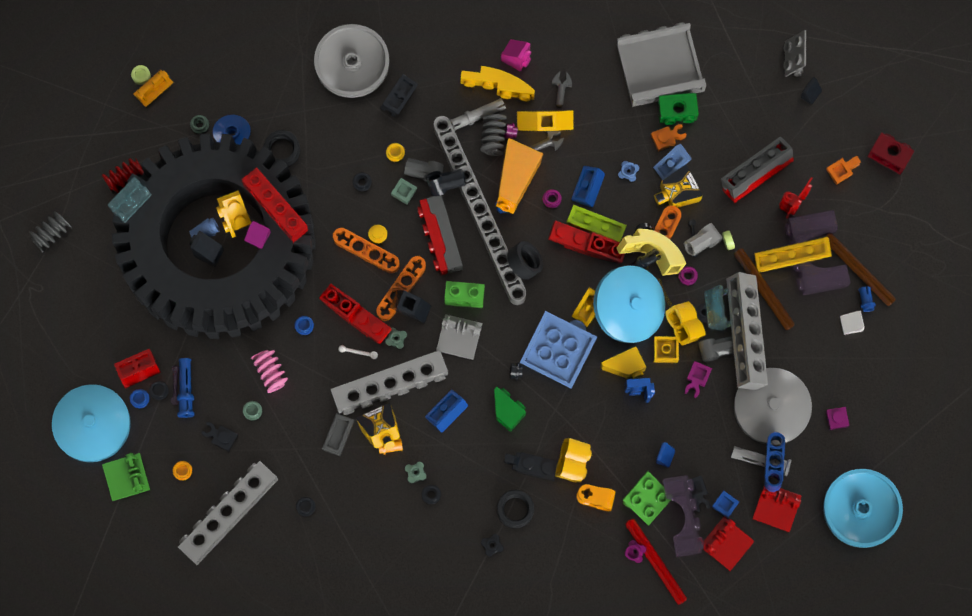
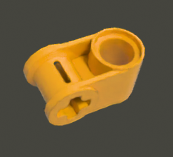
[576,484,616,511]

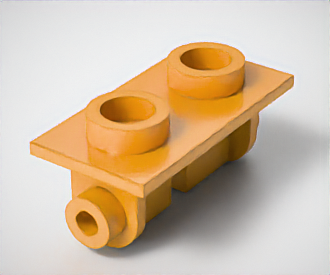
[133,70,174,107]

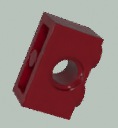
[867,132,914,175]

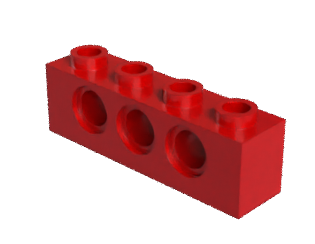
[242,167,308,243]

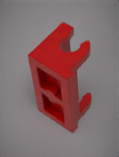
[114,348,161,388]

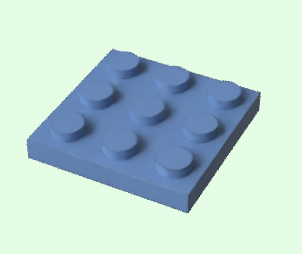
[520,311,597,389]

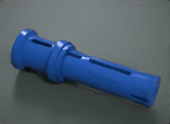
[177,358,195,418]

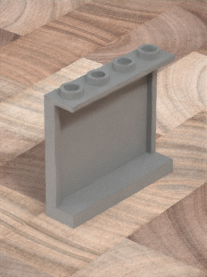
[616,22,706,107]

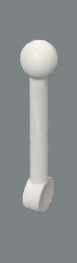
[338,345,378,360]

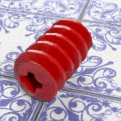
[102,158,144,193]

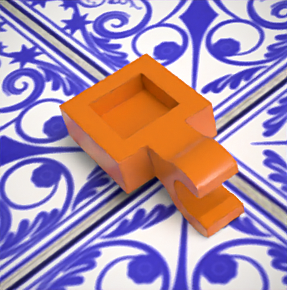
[826,156,861,185]

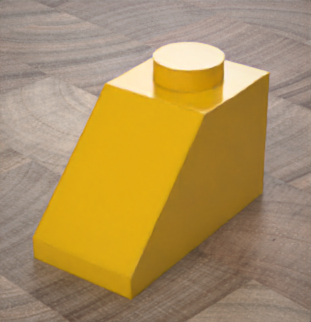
[600,347,646,379]

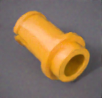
[379,438,403,455]

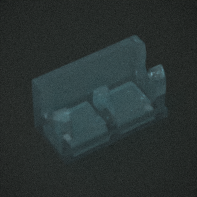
[108,177,151,223]
[704,285,732,331]

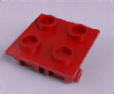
[779,177,813,219]
[752,486,802,532]
[700,517,754,571]

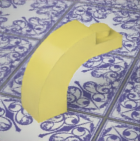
[617,229,686,276]

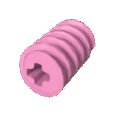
[251,350,288,393]

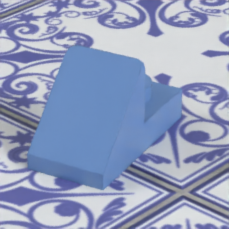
[653,144,692,180]

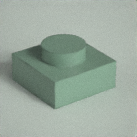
[391,178,417,205]

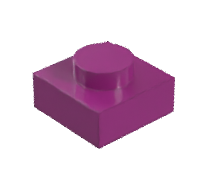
[826,407,849,430]

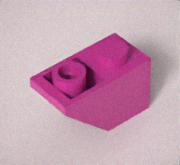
[501,39,531,71]

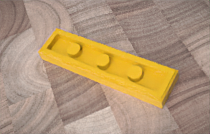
[754,237,832,272]

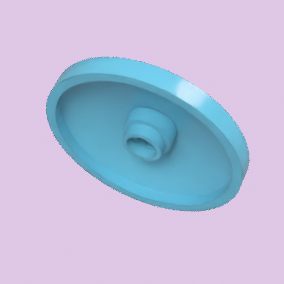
[593,266,665,343]
[52,385,131,462]
[823,469,903,548]

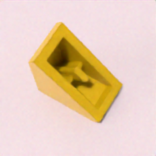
[572,287,595,327]

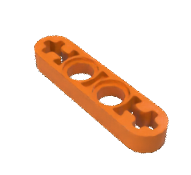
[333,228,400,273]
[376,256,426,321]

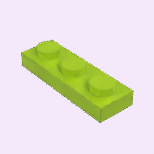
[566,205,627,242]

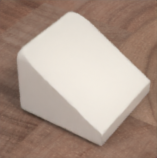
[840,311,864,335]

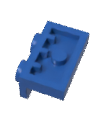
[624,378,655,403]

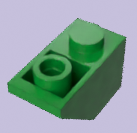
[494,387,526,432]

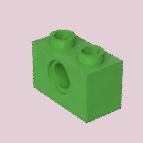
[444,281,485,308]

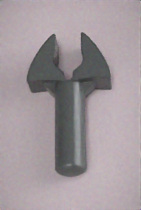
[552,72,572,107]
[530,131,564,151]

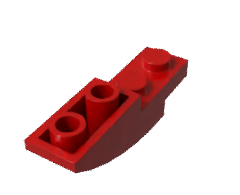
[548,220,625,263]
[319,284,392,344]

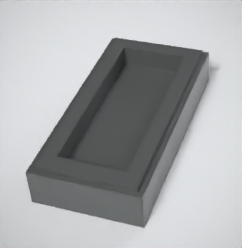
[322,413,354,456]

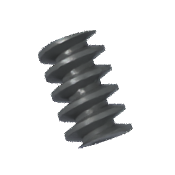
[480,114,507,156]
[29,211,72,253]

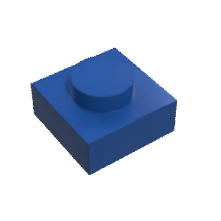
[712,491,739,519]

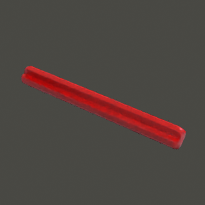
[625,519,687,605]

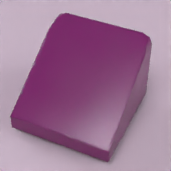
[244,221,271,249]

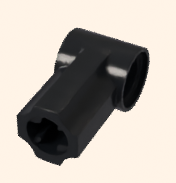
[426,169,466,196]

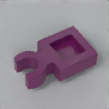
[684,361,712,398]

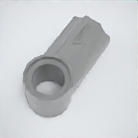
[683,223,723,256]

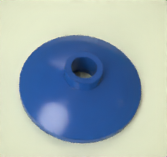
[213,115,251,145]

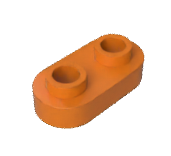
[654,206,681,239]

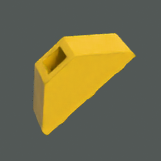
[517,110,573,131]

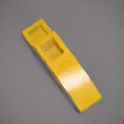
[461,66,535,101]

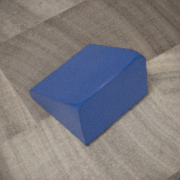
[655,442,675,467]

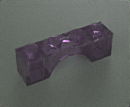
[663,475,704,557]

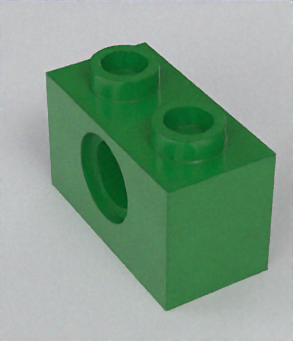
[657,93,699,125]

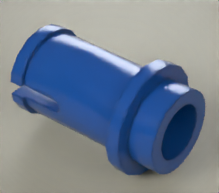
[858,286,876,312]

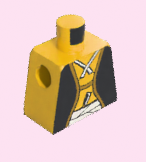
[654,165,703,208]
[356,403,400,450]

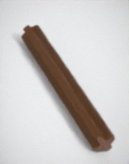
[825,233,896,306]
[734,248,795,330]

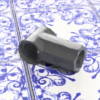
[404,158,444,182]
[698,336,734,362]

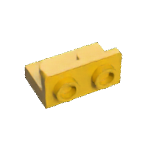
[216,190,251,238]

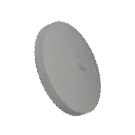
[314,24,390,98]
[734,368,812,445]

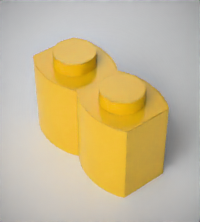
[665,301,706,345]
[555,438,592,483]

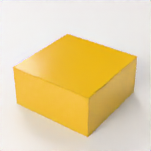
[654,336,679,363]

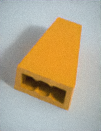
[496,138,543,214]

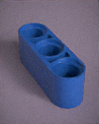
[764,432,785,492]

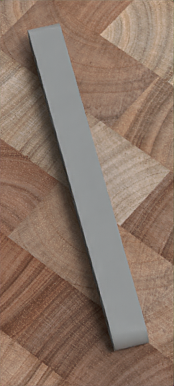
[434,116,526,305]

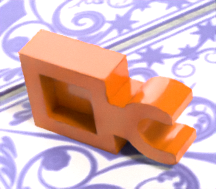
[651,124,686,152]

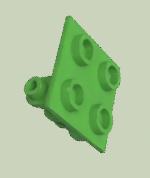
[102,453,150,501]
[623,471,674,526]

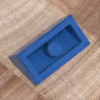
[571,166,605,207]
[425,389,468,432]

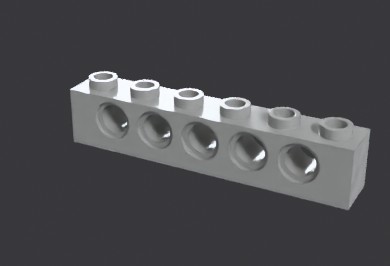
[726,272,768,390]
[331,350,448,415]
[178,461,278,565]

